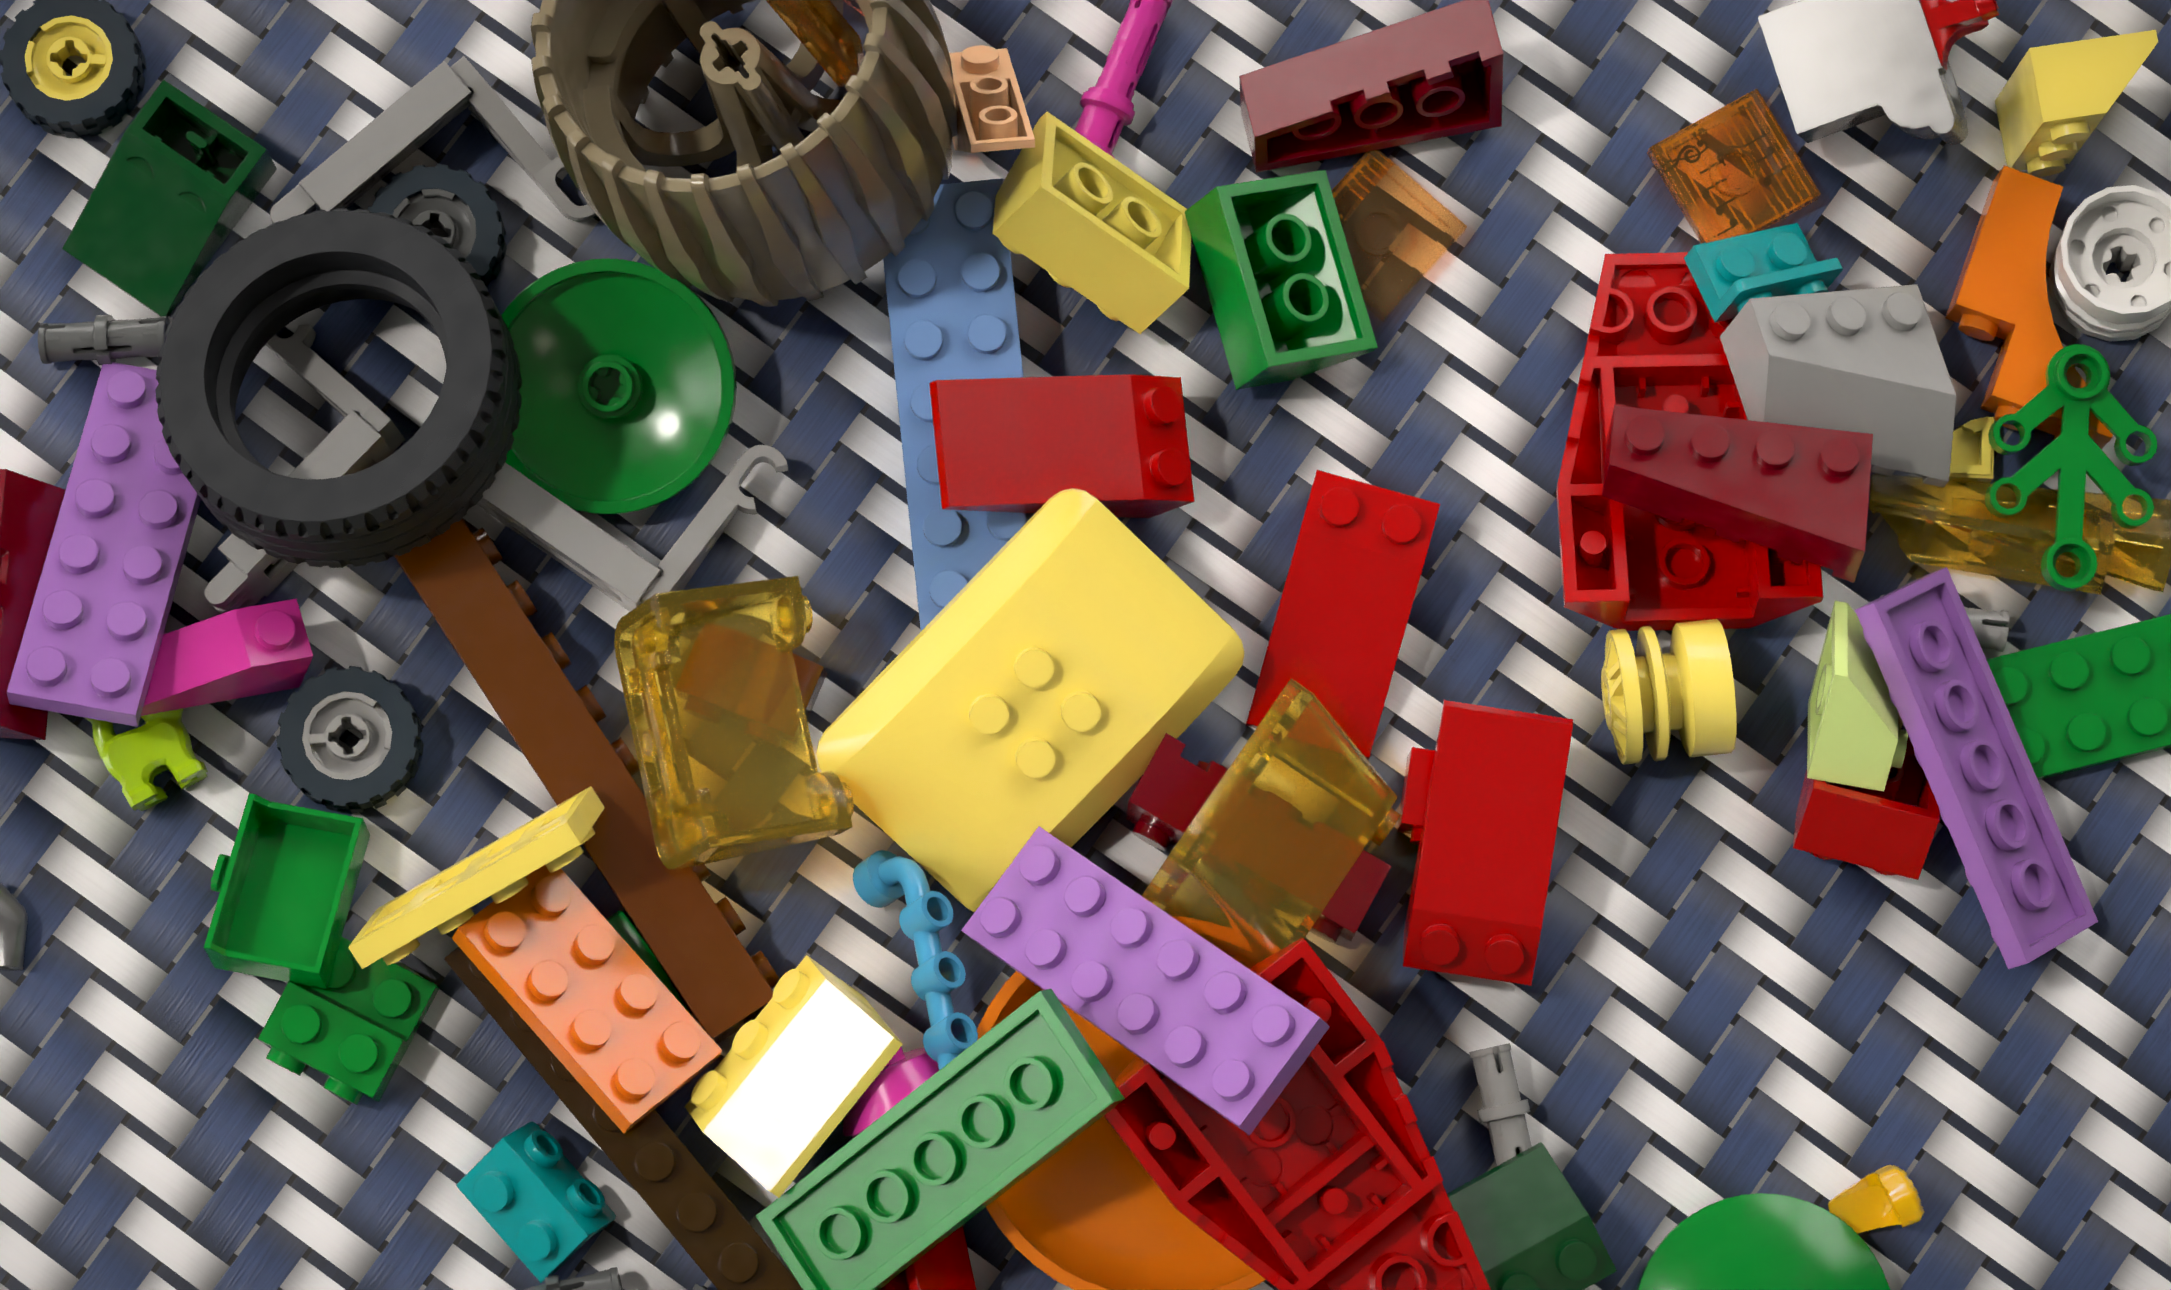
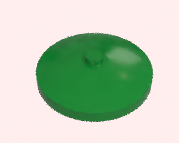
[501,258,737,514]
[1637,1193,1890,1290]

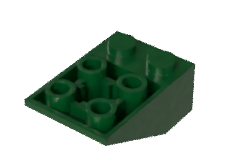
[62,79,277,317]

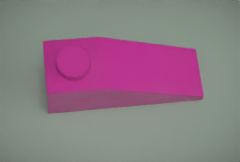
[141,598,313,716]

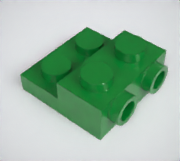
[258,937,439,1105]

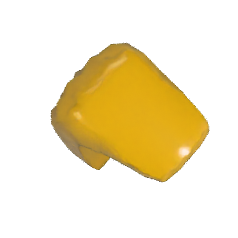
[1828,1165,1924,1234]

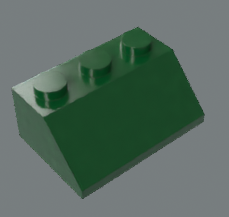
[1447,1142,1617,1290]

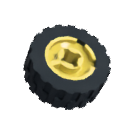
[0,0,146,138]

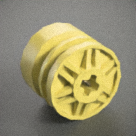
[1601,619,1737,765]

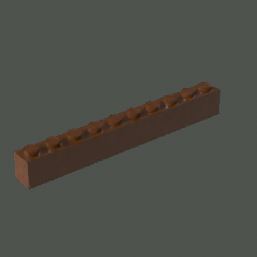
[394,519,780,1044]

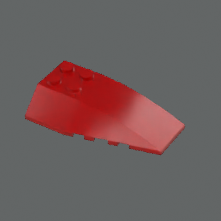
[1556,252,1823,631]
[1104,938,1491,1290]

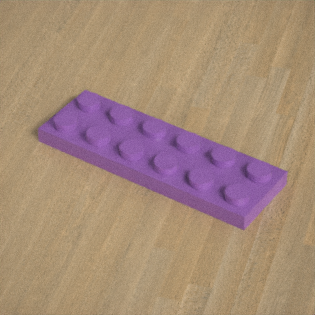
[7,362,201,727]
[1855,567,2098,969]
[961,826,1330,1135]

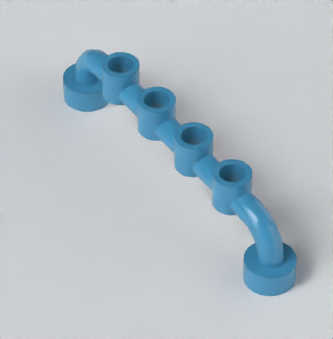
[853,850,978,1070]

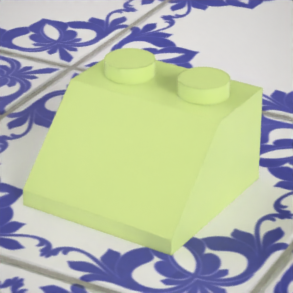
[1807,601,1908,792]

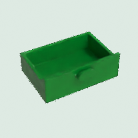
[204,793,370,989]

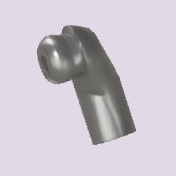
[0,883,28,970]

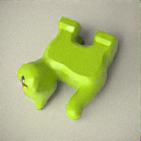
[84,708,208,811]

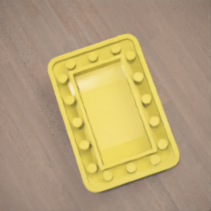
[816,488,1244,912]

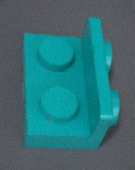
[1684,223,1843,323]

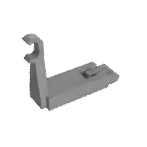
[270,56,597,224]
[204,324,405,614]
[477,445,788,622]

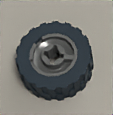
[367,164,507,290]

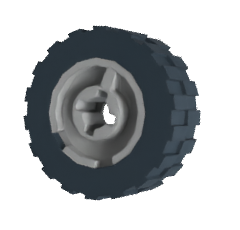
[276,666,424,813]

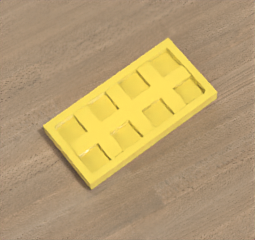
[348,786,605,969]

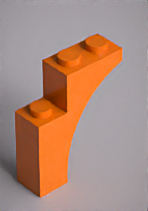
[1945,165,2113,449]

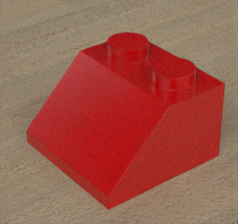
[1793,737,1940,880]

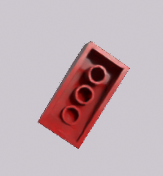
[929,374,1195,518]
[1246,470,1440,759]
[1403,700,1573,986]

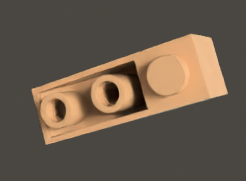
[949,45,1035,153]

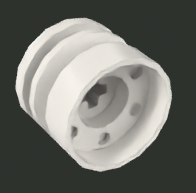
[2049,185,2171,342]

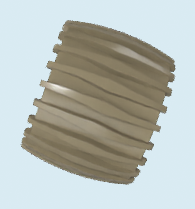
[531,0,957,307]

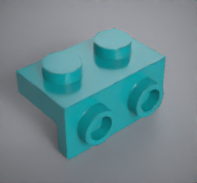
[456,1121,616,1283]

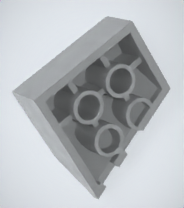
[1720,284,1956,487]

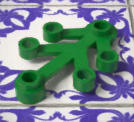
[1985,344,2157,591]

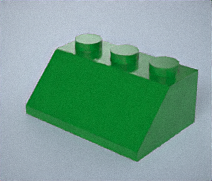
[1185,170,1378,390]

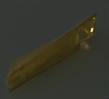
[1869,473,2171,595]

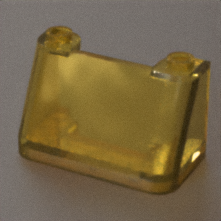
[614,576,854,870]
[1142,678,1401,969]

